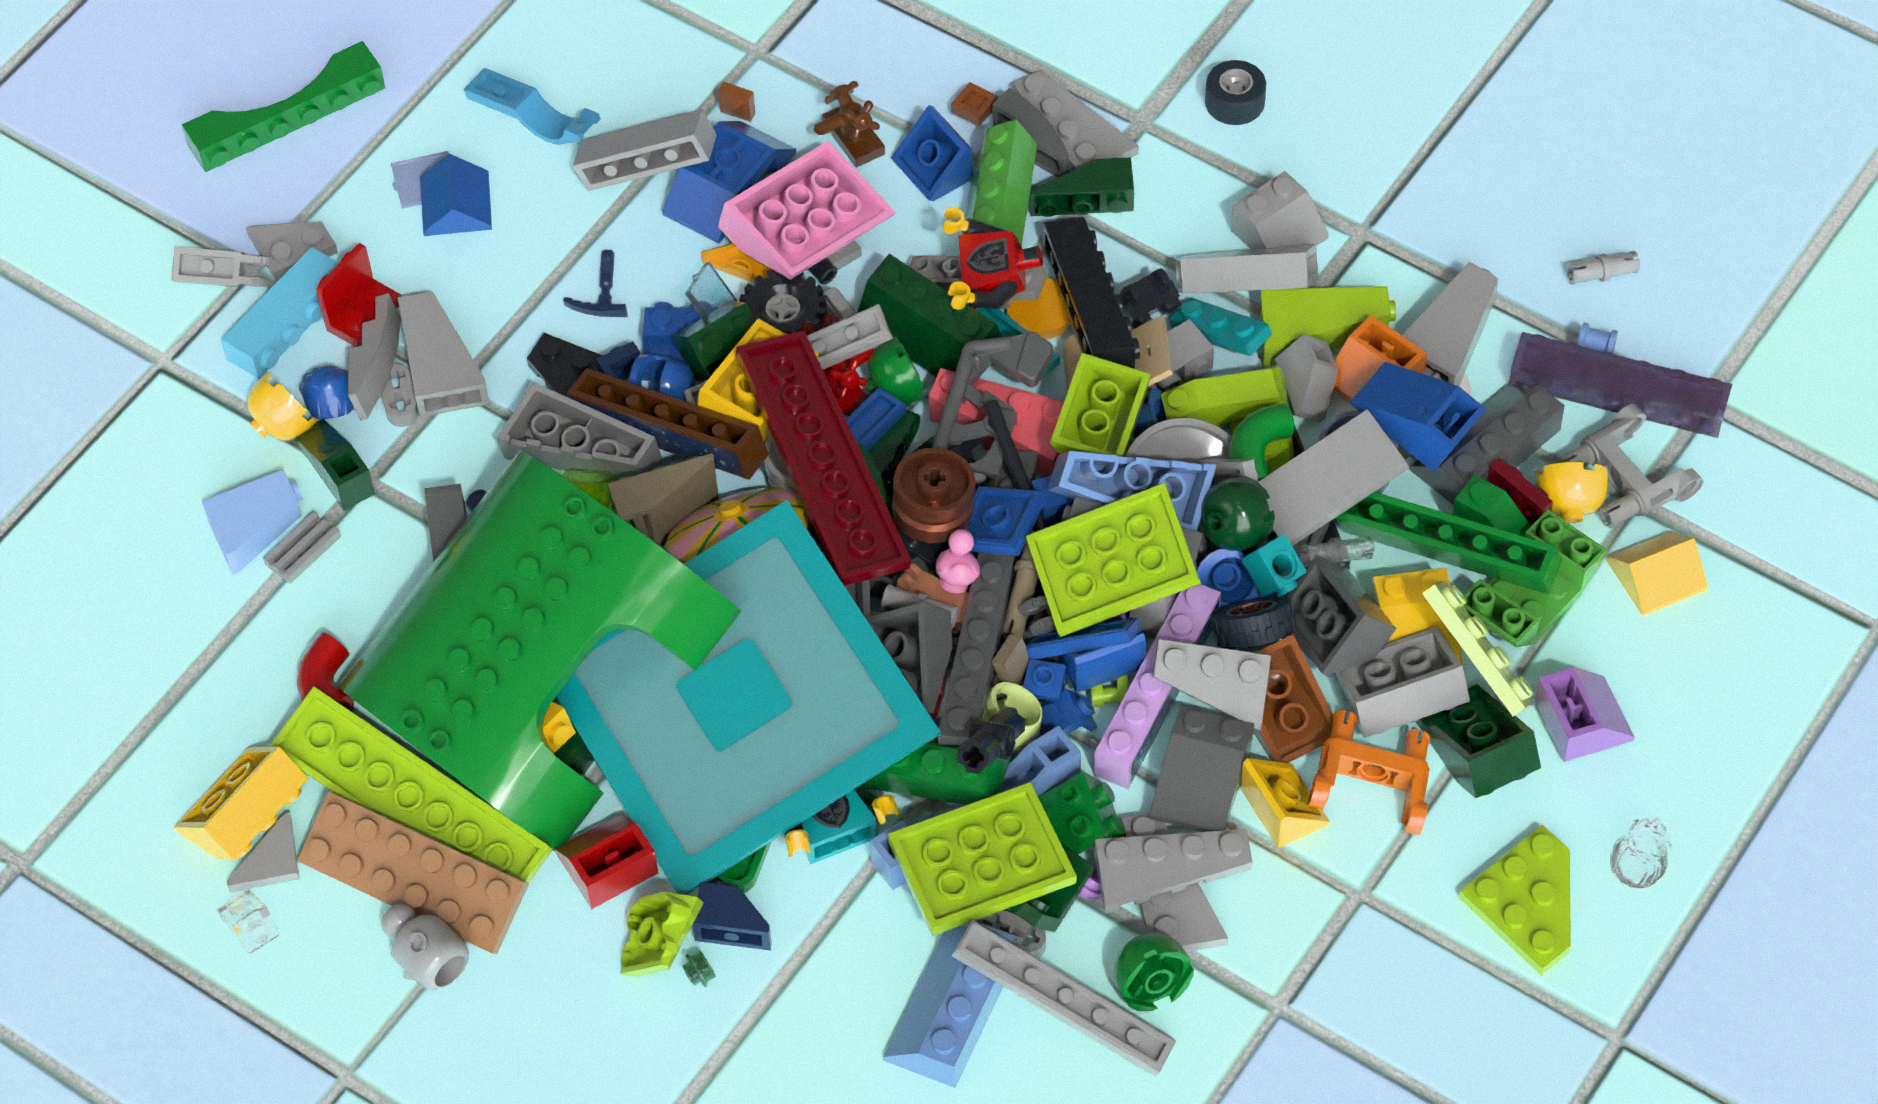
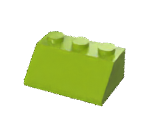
[1050,353,1151,457]

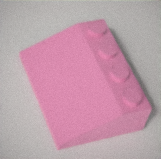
[718,141,895,280]

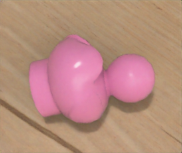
[936,529,980,593]

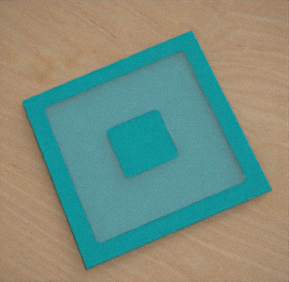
[556,500,941,895]

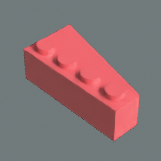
[929,368,1064,478]

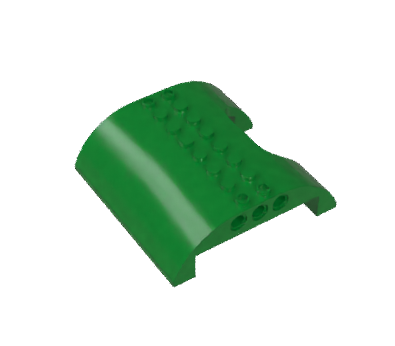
[338,450,741,852]

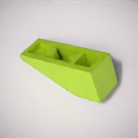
[1161,368,1282,427]

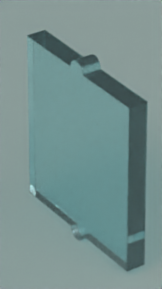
[685,261,738,318]

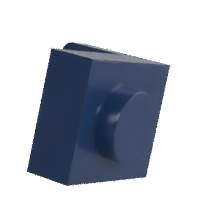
[596,341,640,380]

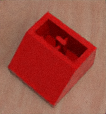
[554,814,659,910]

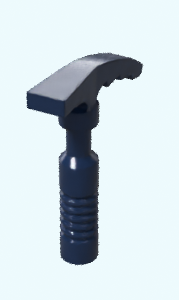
[563,250,628,317]

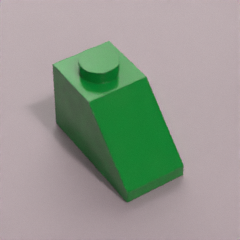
[1453,474,1531,537]

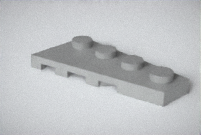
[1012,70,1139,171]
[1122,813,1228,952]
[1094,829,1253,914]

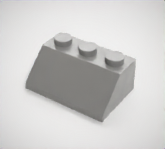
[1336,626,1470,738]

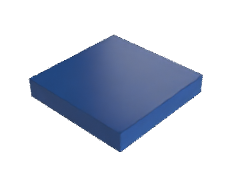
[966,486,1047,556]

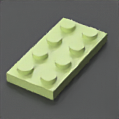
[1422,582,1535,716]

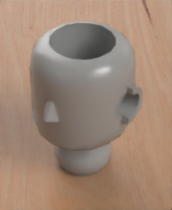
[381,903,469,990]

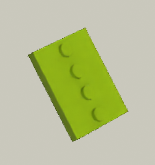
[1026,483,1201,637]
[888,782,1077,936]

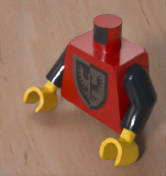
[942,207,1043,310]

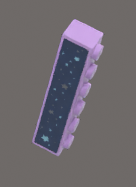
[1094,584,1221,790]

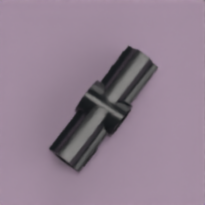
[958,707,1025,774]

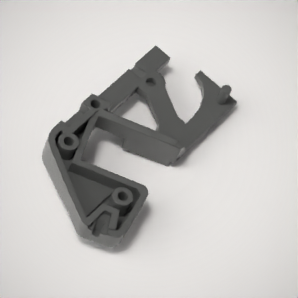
[932,332,1054,479]

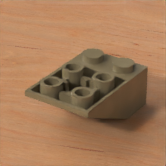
[607,453,719,547]

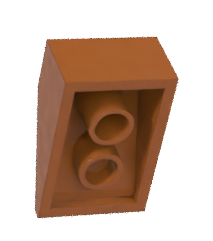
[1253,634,1333,763]

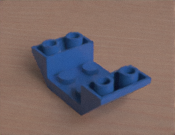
[662,121,797,244]

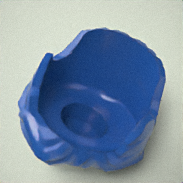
[299,365,354,419]

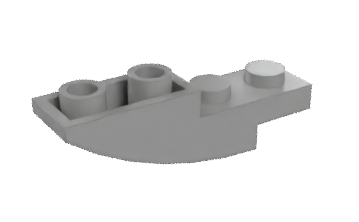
[909,256,1047,309]

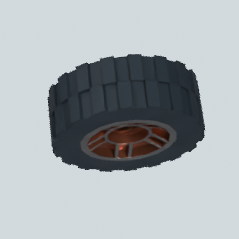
[1211,596,1297,649]

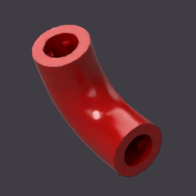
[296,632,354,712]

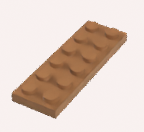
[297,791,529,954]

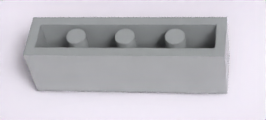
[573,109,717,191]

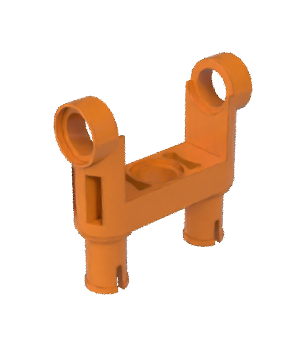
[1307,710,1431,835]

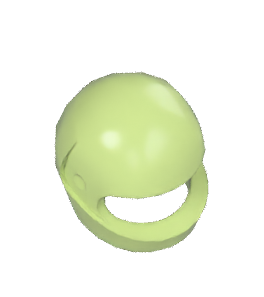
[982,682,1042,754]

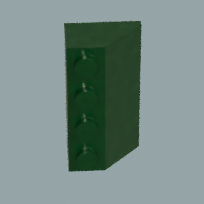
[857,253,1003,378]

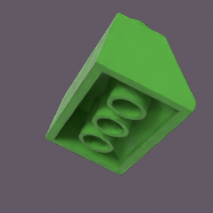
[959,119,1037,256]

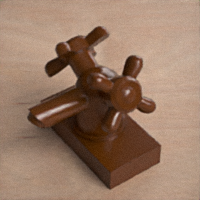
[813,81,885,168]

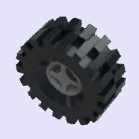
[739,270,828,335]

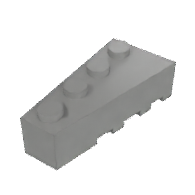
[496,382,662,481]

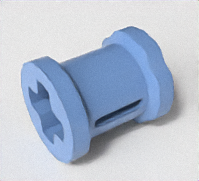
[1575,322,1618,362]

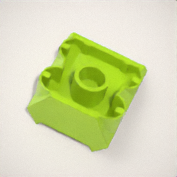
[620,892,704,977]

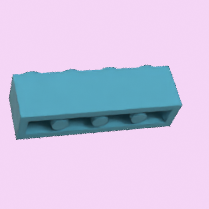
[221,247,339,379]

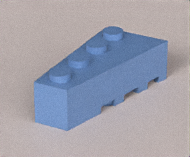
[1047,451,1217,531]

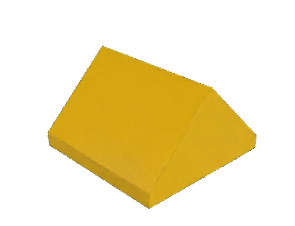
[1606,531,1708,616]
[1241,758,1330,849]

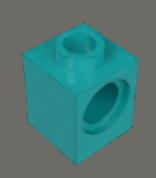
[1241,534,1307,598]

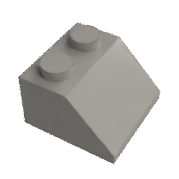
[1231,171,1329,249]

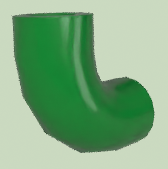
[1228,403,1294,481]

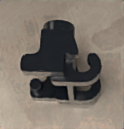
[1120,268,1181,329]

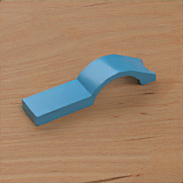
[464,68,601,145]

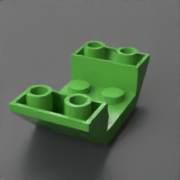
[1463,509,1607,648]

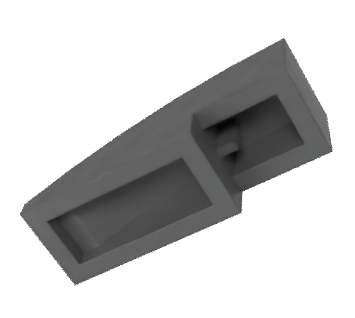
[992,88,1069,178]

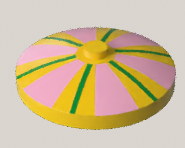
[666,488,810,564]

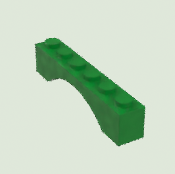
[181,41,385,172]

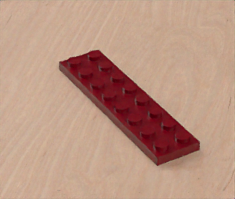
[735,330,912,586]

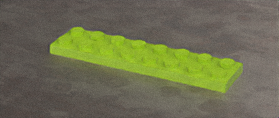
[269,687,553,883]

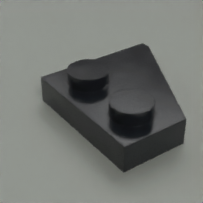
[527,333,603,397]

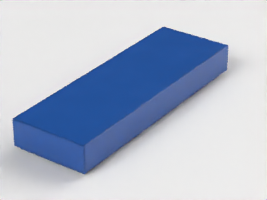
[1026,617,1142,660]

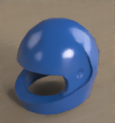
[629,354,696,402]

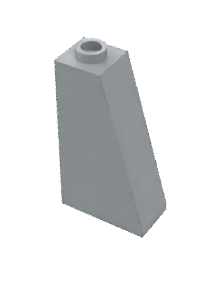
[1176,244,1319,294]
[1402,261,1499,386]
[398,291,490,417]

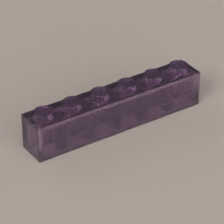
[1508,332,1733,438]

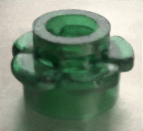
[682,950,716,988]

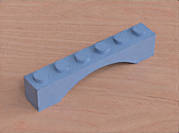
[870,726,1081,890]

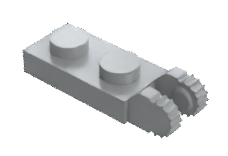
[171,246,271,288]

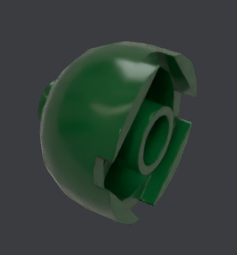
[1200,476,1275,551]

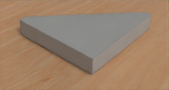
[227,813,300,892]

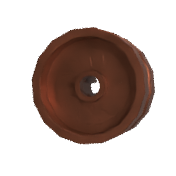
[892,447,975,543]

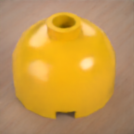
[247,371,318,441]
[1535,462,1608,523]

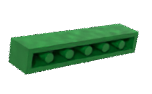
[1336,492,1562,595]

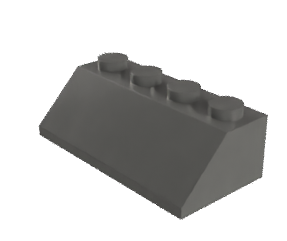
[1410,384,1565,505]

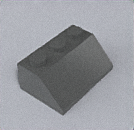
[1287,555,1397,676]

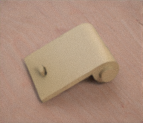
[1063,315,1173,393]

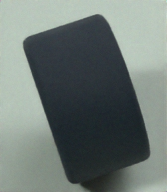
[1205,60,1267,126]

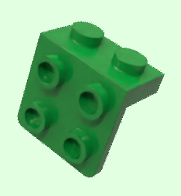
[1038,771,1126,854]

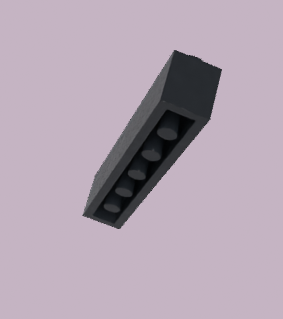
[1043,217,1140,369]

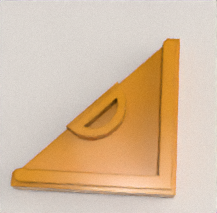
[700,244,777,284]

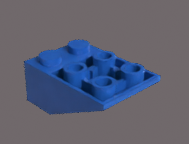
[1349,362,1486,472]

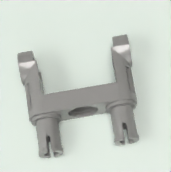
[1556,404,1704,529]

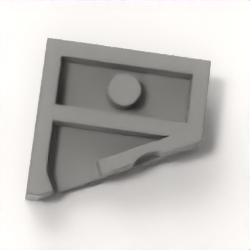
[246,221,338,281]

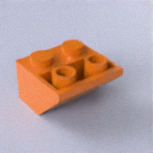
[1333,315,1427,401]

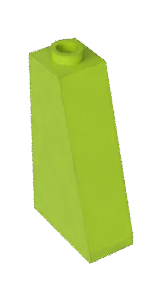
[1259,286,1396,367]

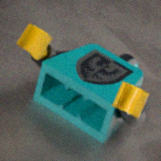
[783,786,900,865]

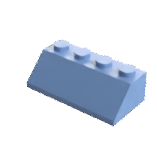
[883,923,1017,1088]

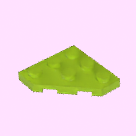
[1459,824,1571,976]

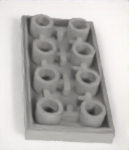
[1258,409,1409,546]

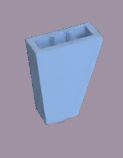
[202,469,303,575]

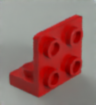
[316,243,401,347]

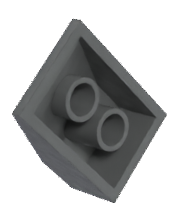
[865,602,953,714]
[1149,706,1255,832]

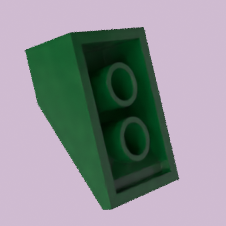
[1416,684,1541,799]

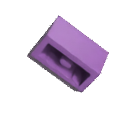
[1534,667,1635,762]

